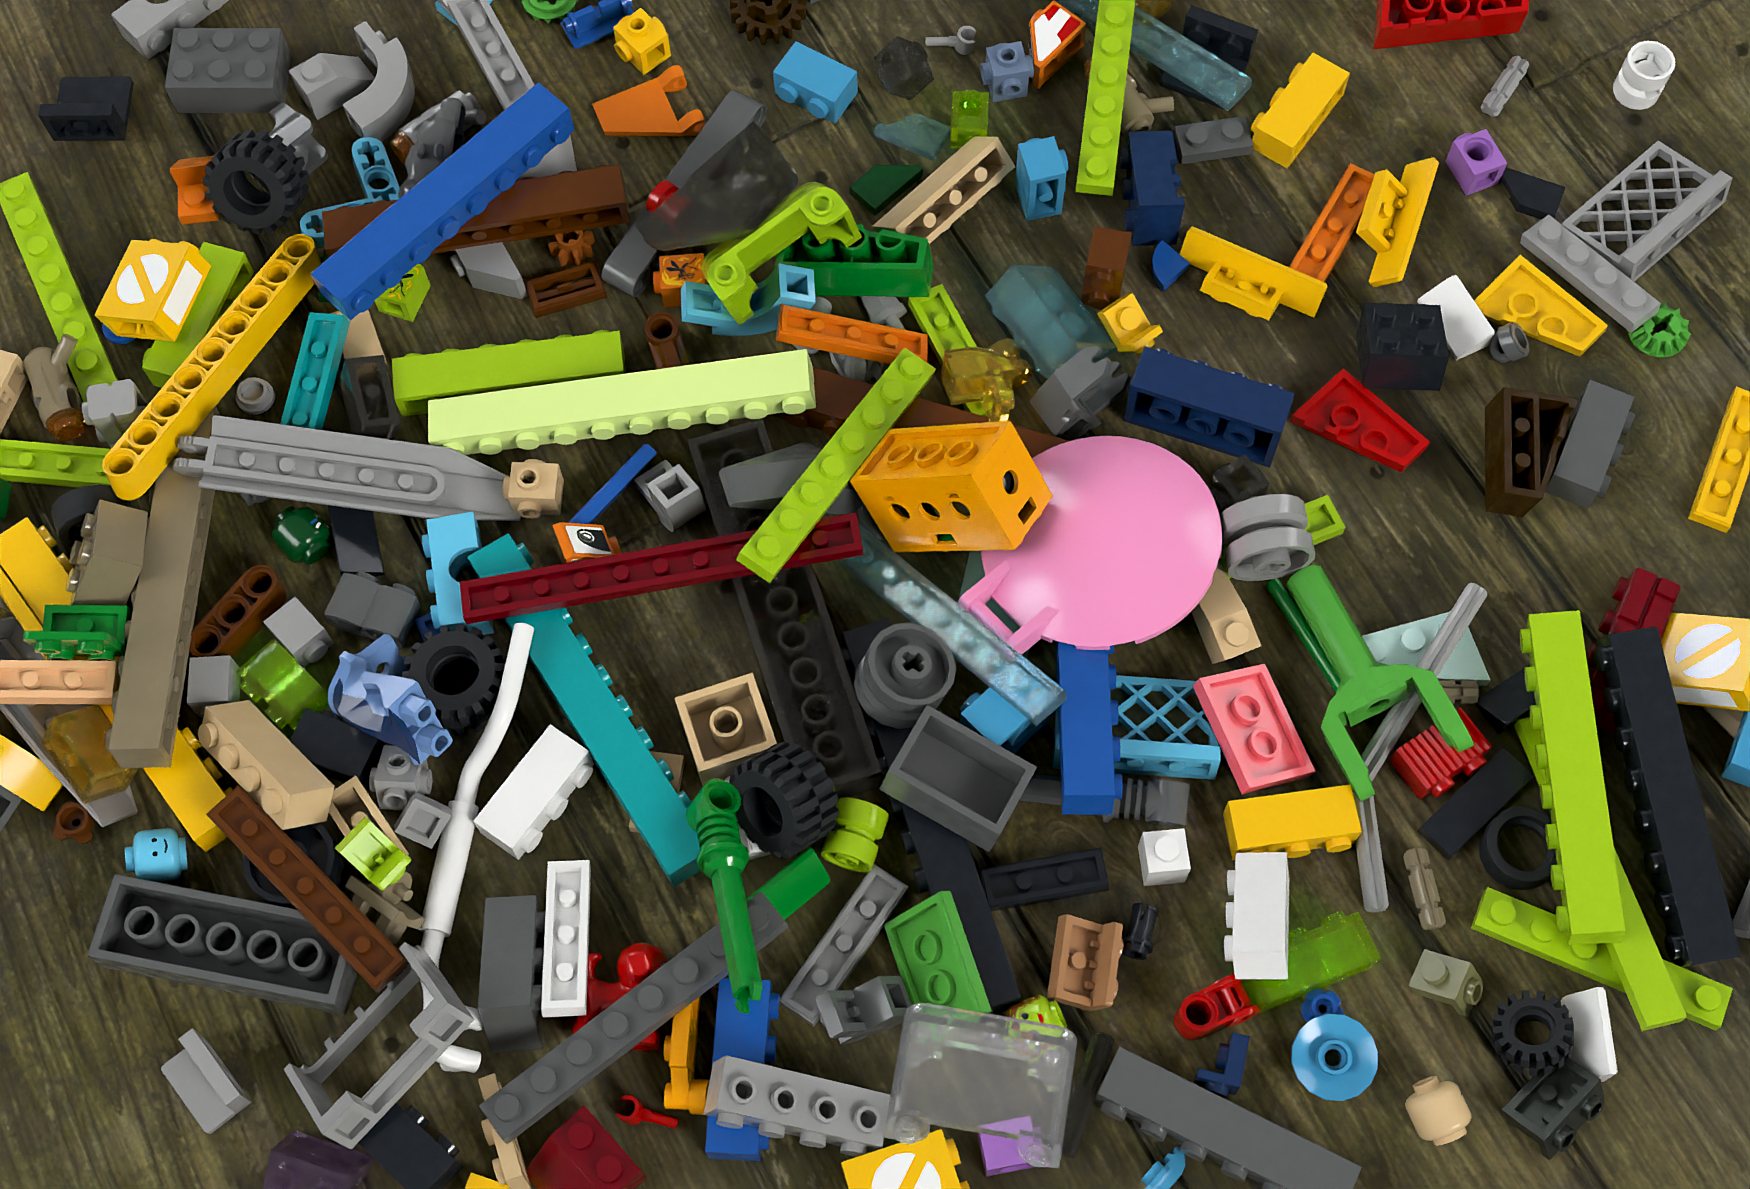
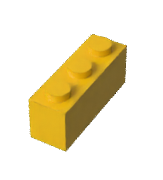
[1250,53,1350,169]
[1223,784,1362,860]

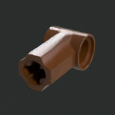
[644,312,690,369]

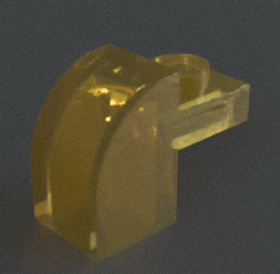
[941,347,1015,422]

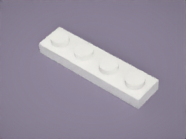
[541,860,591,1017]

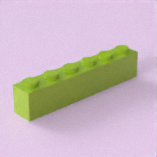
[392,330,626,416]

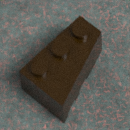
[1485,387,1577,517]

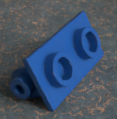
[560,0,634,50]

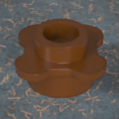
[53,801,96,845]

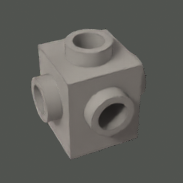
[369,745,433,810]

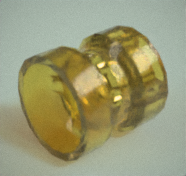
[982,338,1033,392]

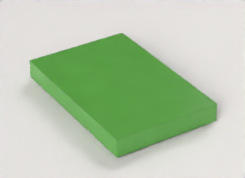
[884,891,992,1044]

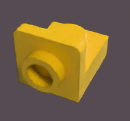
[1097,293,1163,354]

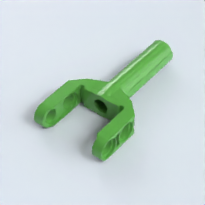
[1287,565,1474,802]

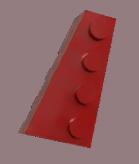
[1373,0,1529,50]

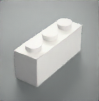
[473,724,594,860]
[1224,852,1289,979]

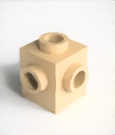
[503,459,564,518]

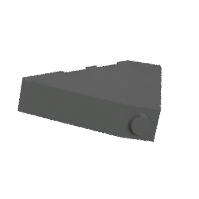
[718,442,864,514]

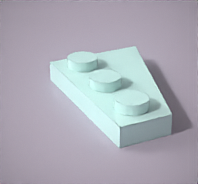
[1362,611,1490,686]

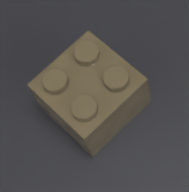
[66,499,148,606]

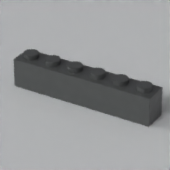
[1094,1047,1362,1189]

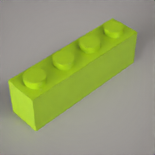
[142,242,254,388]

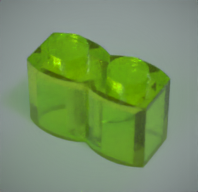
[237,639,328,731]

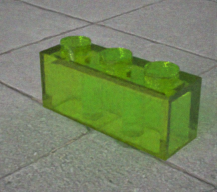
[1243,911,1381,1013]

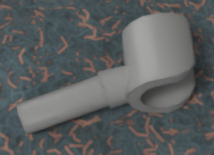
[925,26,976,55]

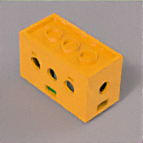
[849,421,1053,552]

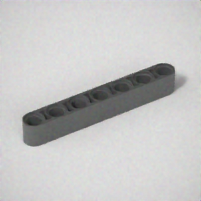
[601,90,767,297]

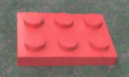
[1192,664,1315,795]

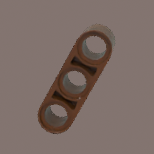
[189,565,287,660]

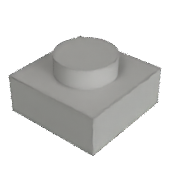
[394,791,452,849]

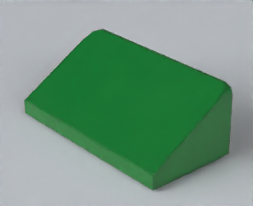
[746,848,830,920]

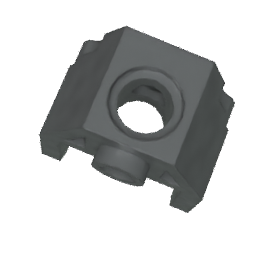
[1029,346,1131,441]

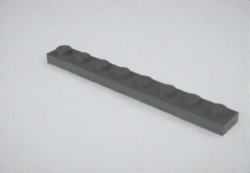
[479,891,788,1144]

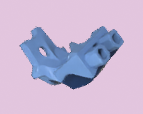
[328,634,453,765]

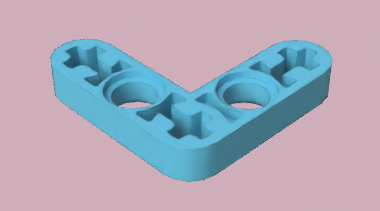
[300,137,399,248]

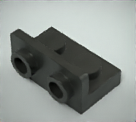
[1502,1058,1605,1160]

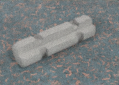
[1481,56,1529,117]

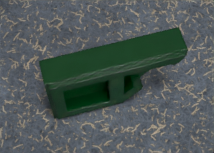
[849,165,923,216]

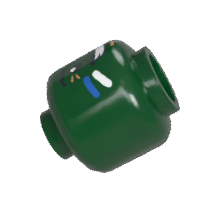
[272,506,332,565]

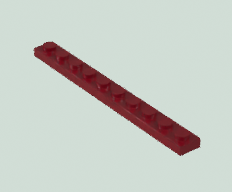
[460,512,864,624]

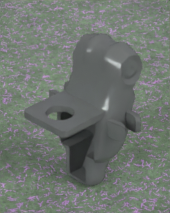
[398,97,466,199]

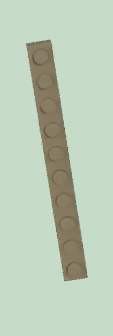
[105,406,220,768]

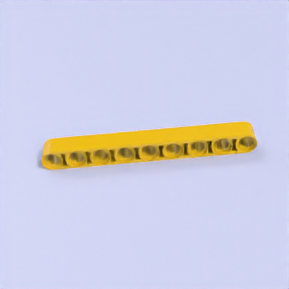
[102,234,321,500]

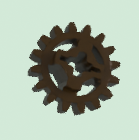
[730,0,806,45]

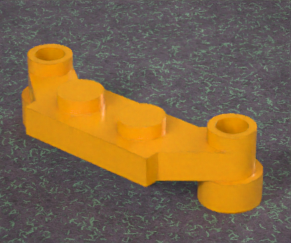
[664,982,719,1115]

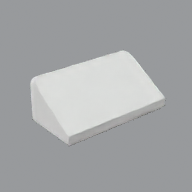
[1417,275,1494,360]
[1561,987,1618,1082]

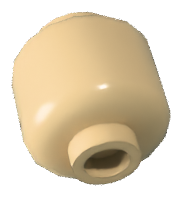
[1405,1076,1472,1146]

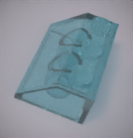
[985,264,1118,379]

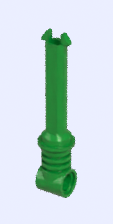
[686,779,763,1014]

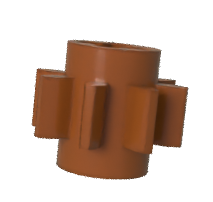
[548,230,595,266]

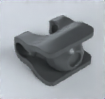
[245,102,328,193]

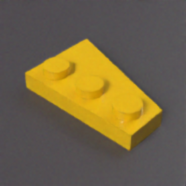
[1474,255,1608,357]

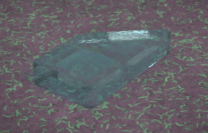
[874,113,950,161]

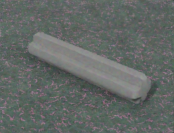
[1353,792,1389,912]

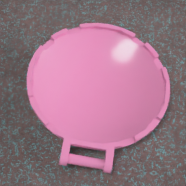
[958,436,1222,660]

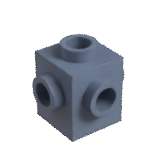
[980,41,1034,102]

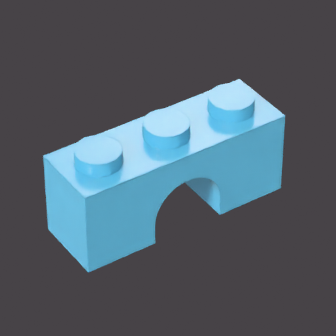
[422,511,494,635]

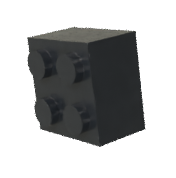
[1356,302,1449,391]

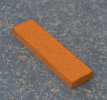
[1289,163,1374,282]
[776,304,928,364]

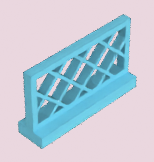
[1052,675,1220,780]

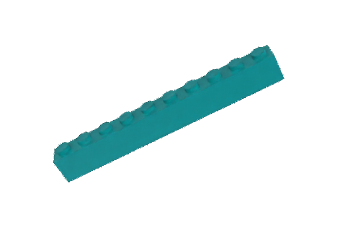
[467,533,700,887]

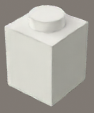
[1138,828,1191,886]

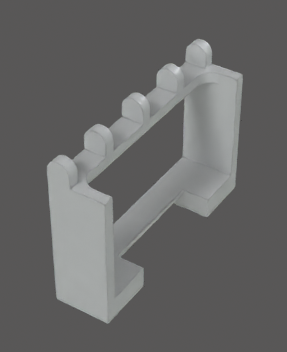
[284,942,475,1149]

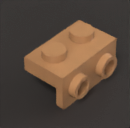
[1047,914,1124,1011]

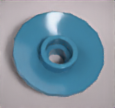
[1291,1013,1378,1101]

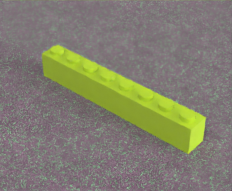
[1520,610,1626,945]

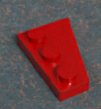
[1290,368,1430,473]

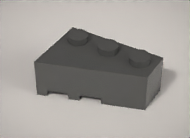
[478,895,546,1052]

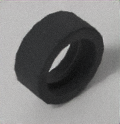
[52,484,131,547]
[1479,806,1557,890]

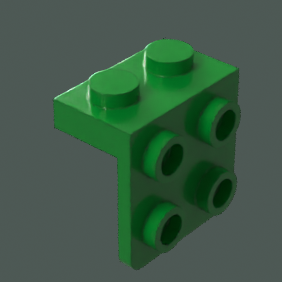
[23,605,132,661]

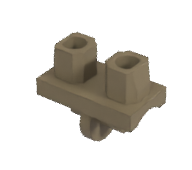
[345,871,425,944]

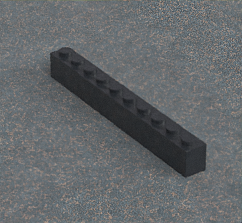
[838,618,1021,1021]

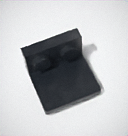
[1160,5,1258,109]
[38,76,134,141]

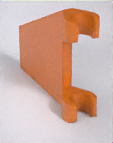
[592,65,705,136]

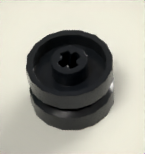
[242,819,348,909]

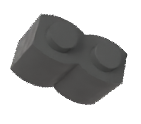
[324,571,421,649]

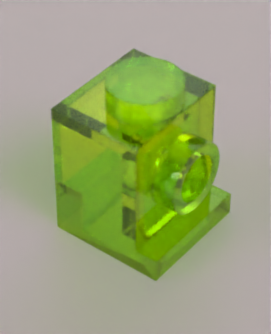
[950,90,989,149]

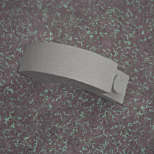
[342,21,415,142]

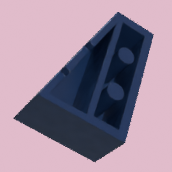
[1119,131,1185,246]

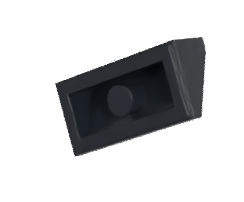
[328,505,385,577]
[1474,664,1536,734]

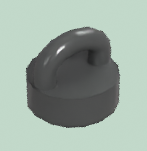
[1489,321,1530,363]

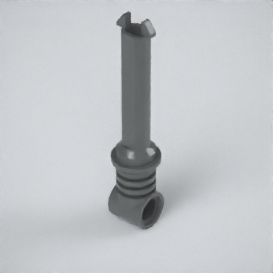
[1019,773,1190,827]

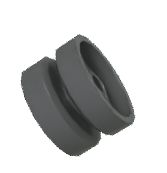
[854,623,956,729]

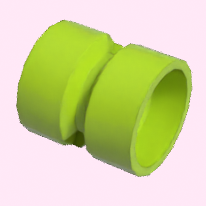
[821,797,889,872]

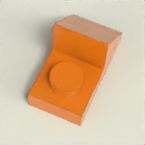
[170,156,219,225]

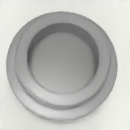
[236,377,275,415]

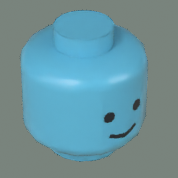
[125,828,188,883]

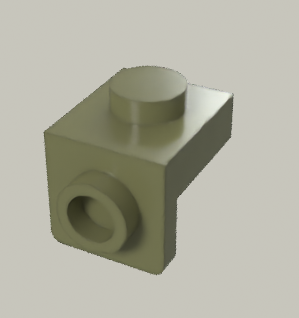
[1408,949,1483,1017]

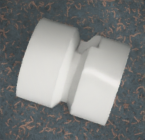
[1613,41,1675,110]

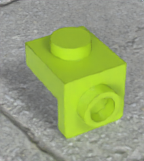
[335,817,411,891]

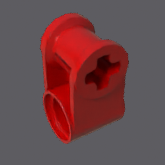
[1174,973,1261,1041]

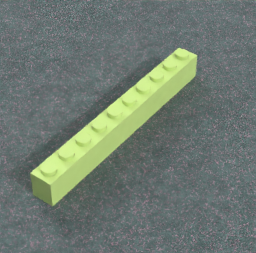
[428,349,816,455]

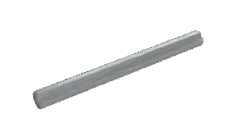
[1347,583,1487,781]

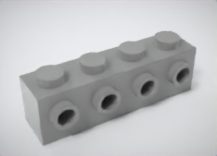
[703,1055,890,1157]

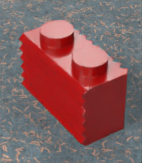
[1390,708,1492,799]

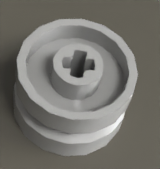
[1220,494,1315,581]

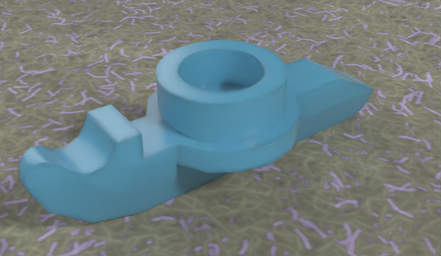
[1140,1146,1185,1189]

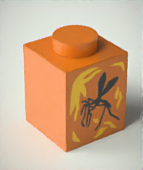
[653,253,708,308]

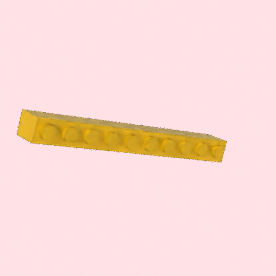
[0,517,233,852]

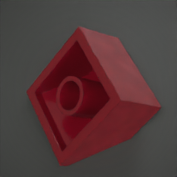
[526,1105,647,1189]

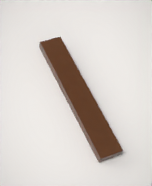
[206,785,409,993]

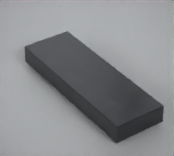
[1417,748,1534,860]
[979,847,1110,912]

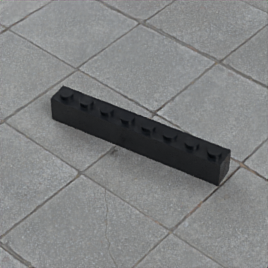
[1594,626,1741,967]

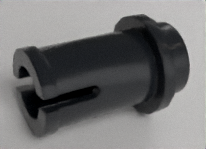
[1122,903,1159,960]

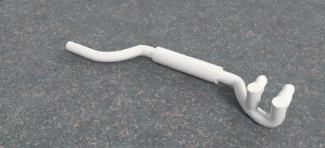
[419,623,534,1073]

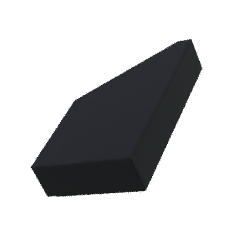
[1499,167,1566,220]

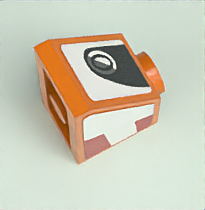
[1029,0,1086,89]
[553,522,622,563]

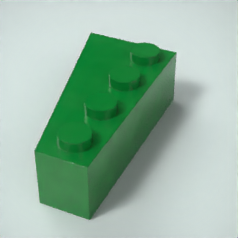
[774,223,934,297]

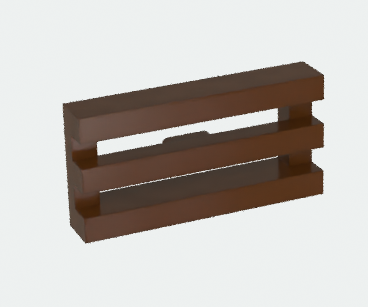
[524,260,607,318]

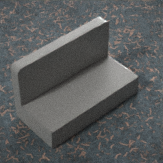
[161,1028,252,1134]

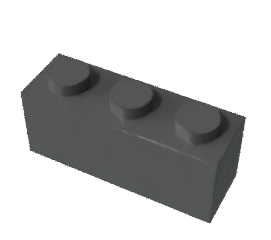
[1545,380,1635,509]

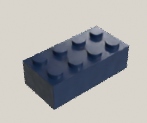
[1123,346,1295,468]

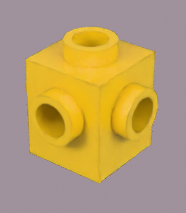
[613,8,671,75]

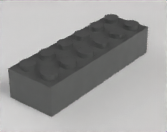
[87,874,358,1015]

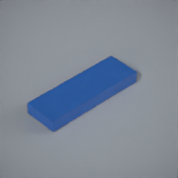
[568,443,657,524]

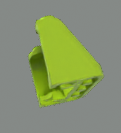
[702,182,862,326]

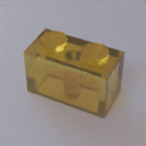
[41,705,139,804]

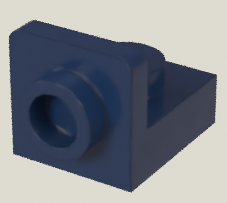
[1194,1032,1250,1098]

